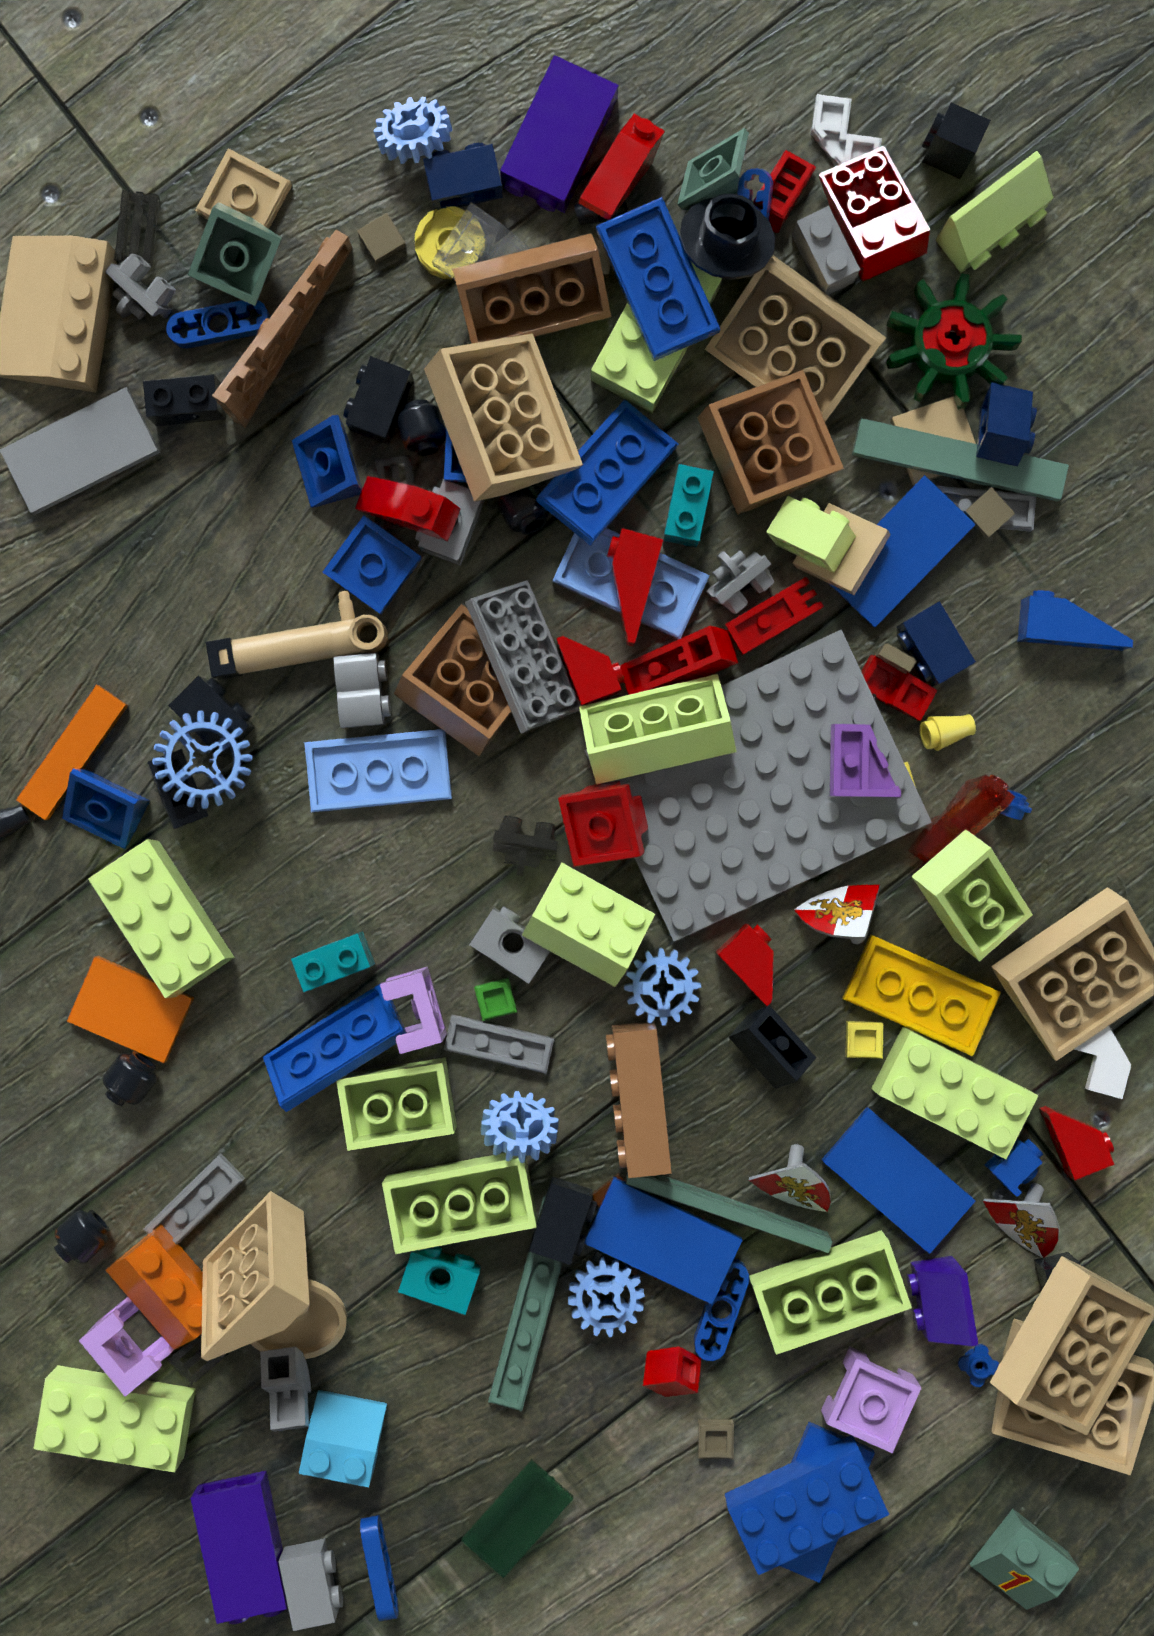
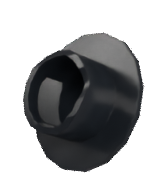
[679,194,775,280]

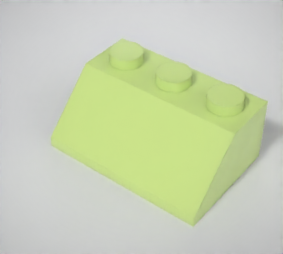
[936,151,1053,273]

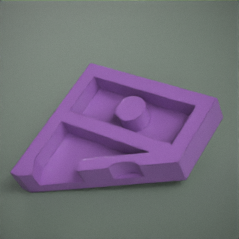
[830,724,901,797]

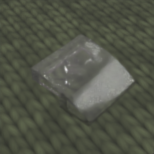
[432,202,531,280]

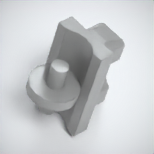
[105,254,176,320]
[706,550,774,614]

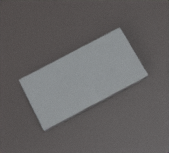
[0,387,160,515]
[465,580,581,734]

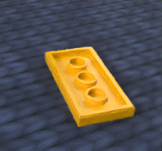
[842,934,1001,1056]

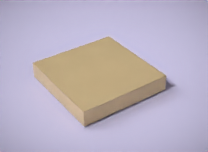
[195,148,292,229]
[890,396,976,486]
[793,503,891,595]

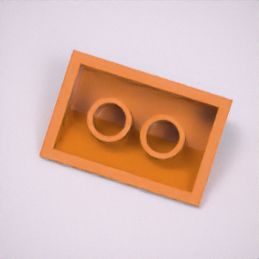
[105,1224,203,1350]

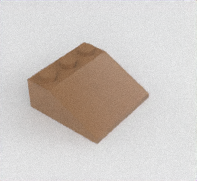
[697,370,844,515]
[394,604,512,756]

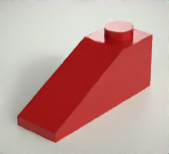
[578,113,665,220]
[355,476,461,542]
[607,528,663,647]
[620,625,738,695]

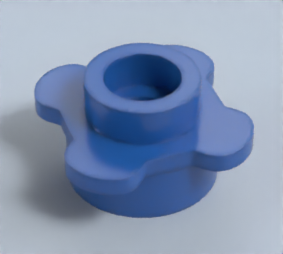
[995,790,1032,820]
[958,1344,999,1387]

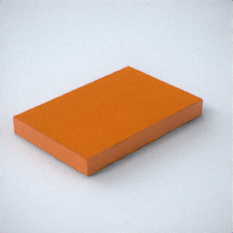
[67,956,194,1063]

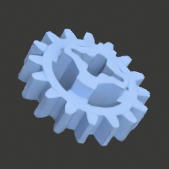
[374,97,453,164]
[624,947,701,1026]
[481,1091,559,1163]
[568,1256,645,1337]

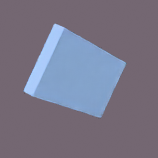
[552,528,710,640]
[304,729,452,812]

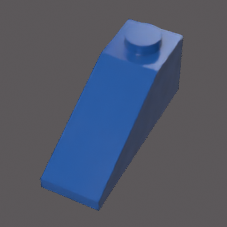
[1017,590,1133,651]

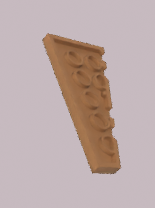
[212,230,352,428]

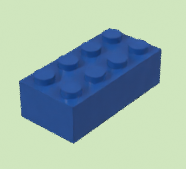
[725,1435,889,1575]

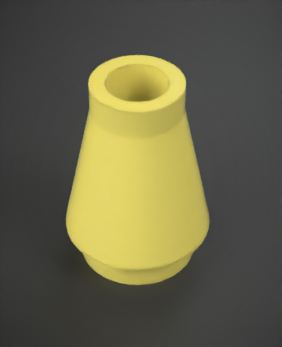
[920,714,976,751]

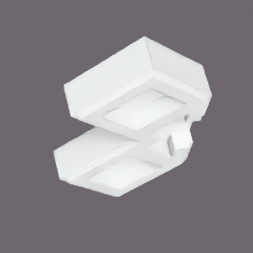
[811,94,882,166]
[1074,1026,1131,1099]

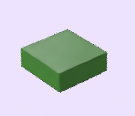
[474,977,517,1021]

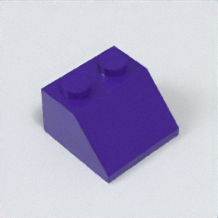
[907,1256,978,1346]

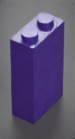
[500,55,619,213]
[191,1470,288,1625]

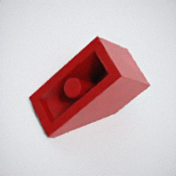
[556,636,625,706]
[716,923,774,1006]
[1039,1106,1114,1180]

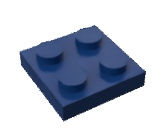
[323,515,422,615]

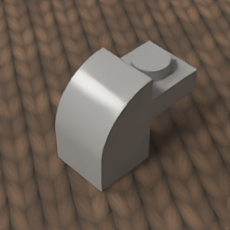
[260,1347,311,1432]

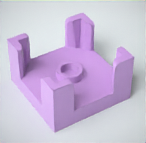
[380,967,447,1054]
[79,1296,174,1397]
[821,1346,921,1453]

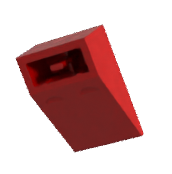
[819,146,930,282]

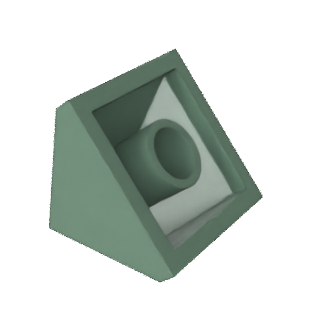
[677,128,749,211]

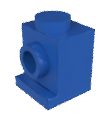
[984,1138,1044,1197]

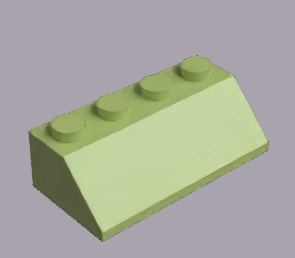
[579,674,737,785]

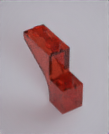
[908,774,1015,864]

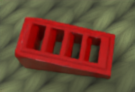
[753,150,816,233]

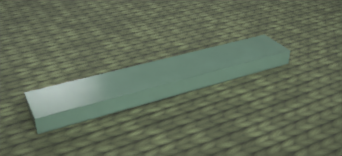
[852,418,1069,502]
[625,1173,833,1253]
[488,1196,562,1411]

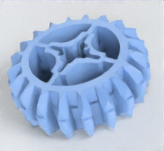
[152,711,252,809]

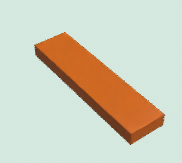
[16,685,129,820]

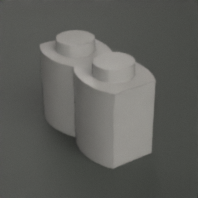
[334,653,391,728]

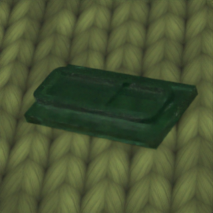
[461,1459,574,1578]

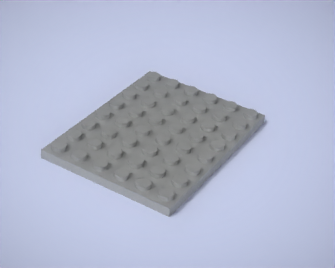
[584,629,932,942]

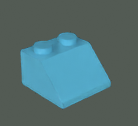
[299,1390,387,1488]

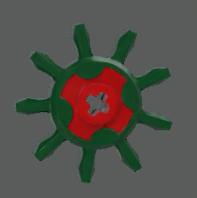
[886,273,1022,410]

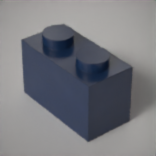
[423,143,503,210]
[976,382,1037,467]
[897,601,976,687]

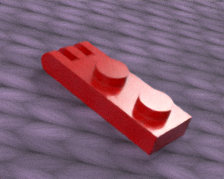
[724,576,824,655]

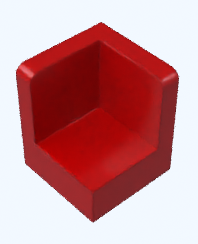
[643,1346,701,1397]

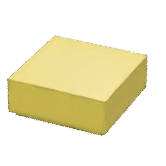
[846,1021,883,1059]

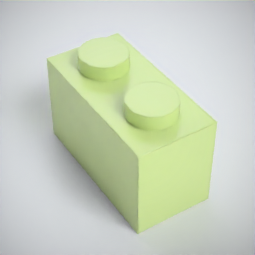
[766,496,856,573]

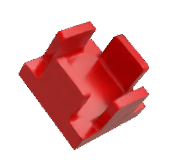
[558,781,648,866]

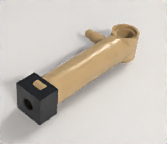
[205,591,388,680]

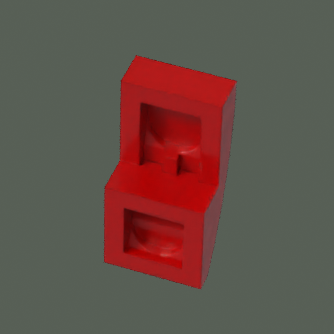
[861,655,938,721]

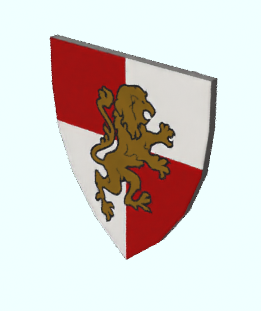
[794,885,880,944]
[749,1144,831,1212]
[983,1183,1060,1258]

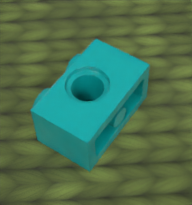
[663,464,714,548]
[291,931,375,992]
[398,1246,481,1315]

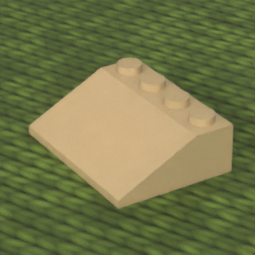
[0,235,118,393]
[705,255,886,422]
[424,333,583,502]
[991,887,1154,1061]
[201,1191,310,1361]
[990,1256,1154,1435]
[992,1319,1154,1475]

